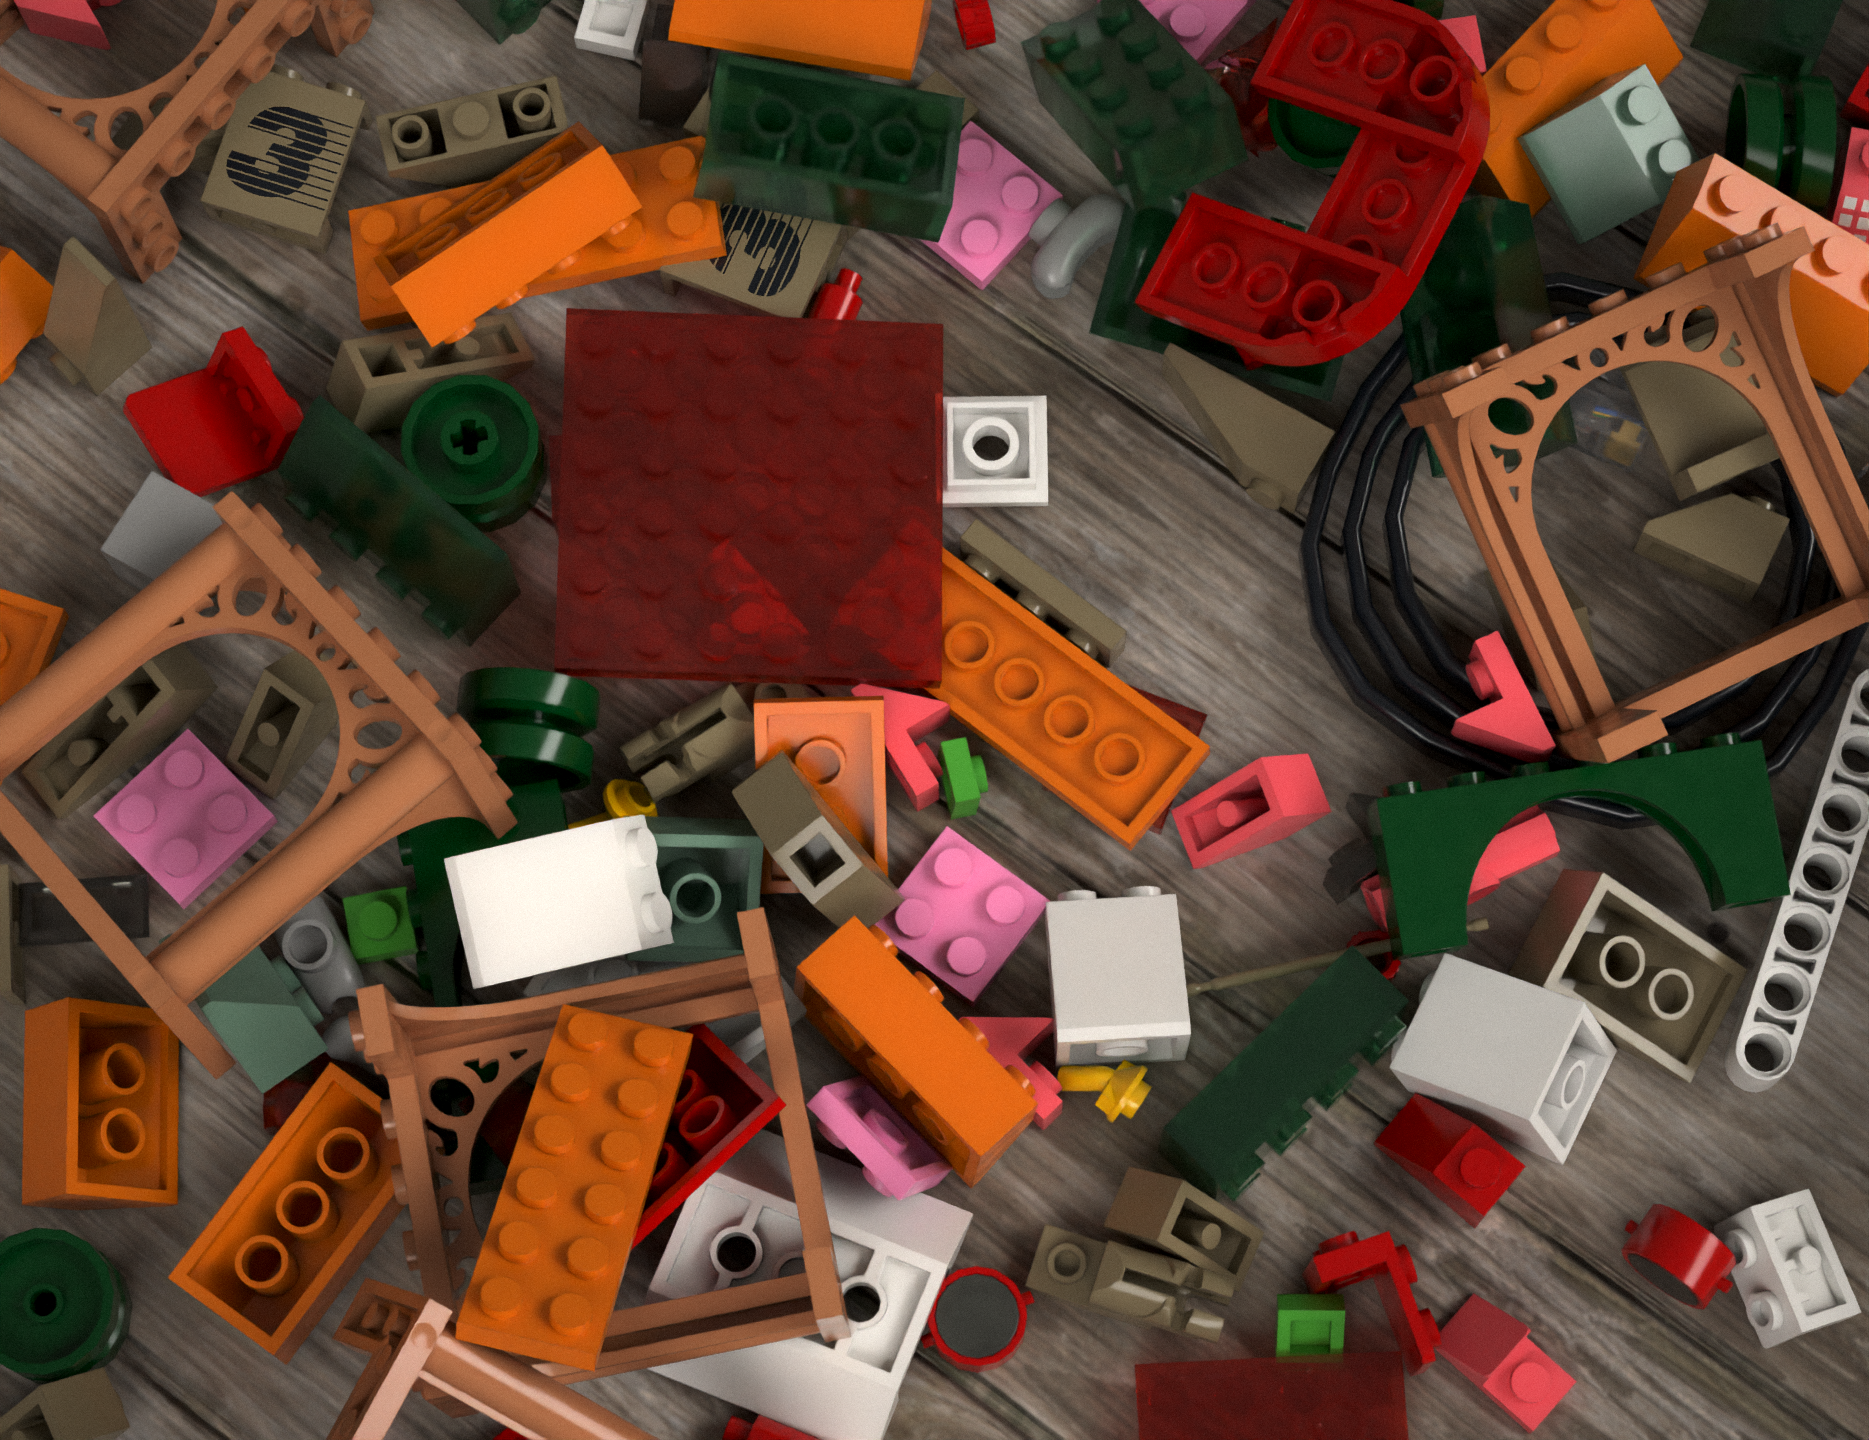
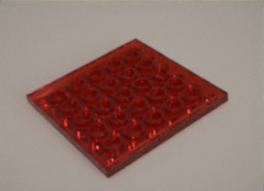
[554,308,943,689]

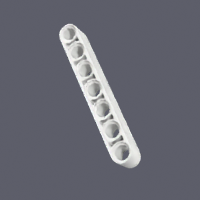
[1724,669,1869,1093]

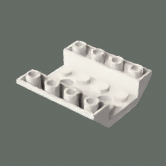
[643,1129,973,1440]

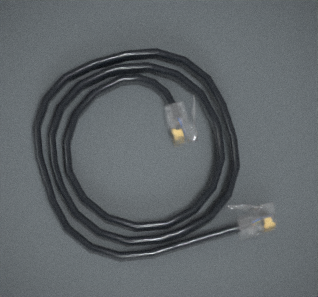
[1298,272,1869,830]

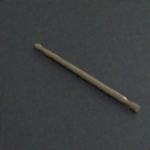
[1186,916,1489,997]

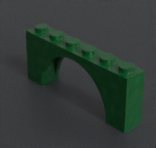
[1367,733,1791,961]
[397,779,569,1196]

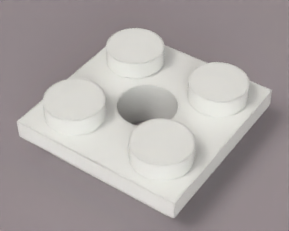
[934,396,1048,508]

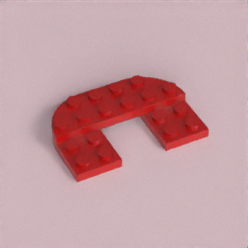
[1135,0,1490,366]

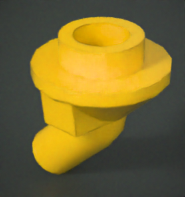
[568,779,658,829]
[1057,1060,1152,1123]

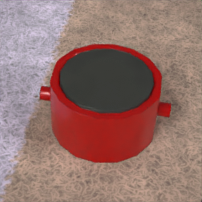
[1621,1204,1736,1310]
[920,1266,1035,1373]

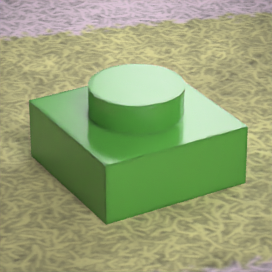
[937,737,988,820]
[342,886,419,965]
[1274,1294,1345,1364]

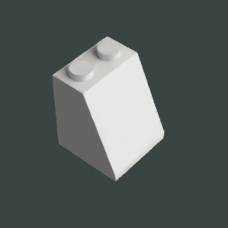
[444,814,674,989]
[1045,886,1191,1068]
[1389,953,1617,1165]

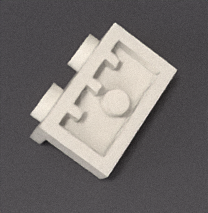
[1714,1188,1862,1349]

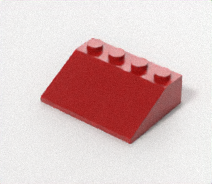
[631,1023,787,1250]

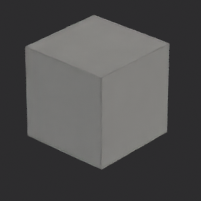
[100,470,222,616]

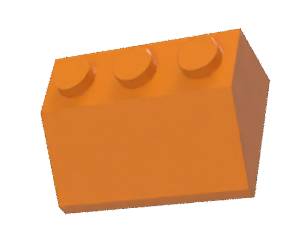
[22,997,179,1210]

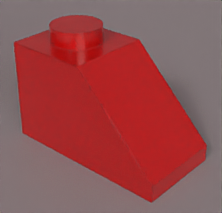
[1373,1093,1526,1228]

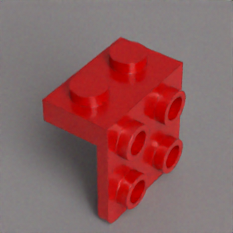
[123,326,307,497]
[1302,1231,1442,1377]

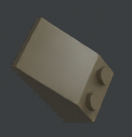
[1508,869,1748,1083]

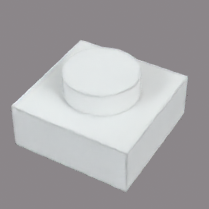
[574,0,650,61]

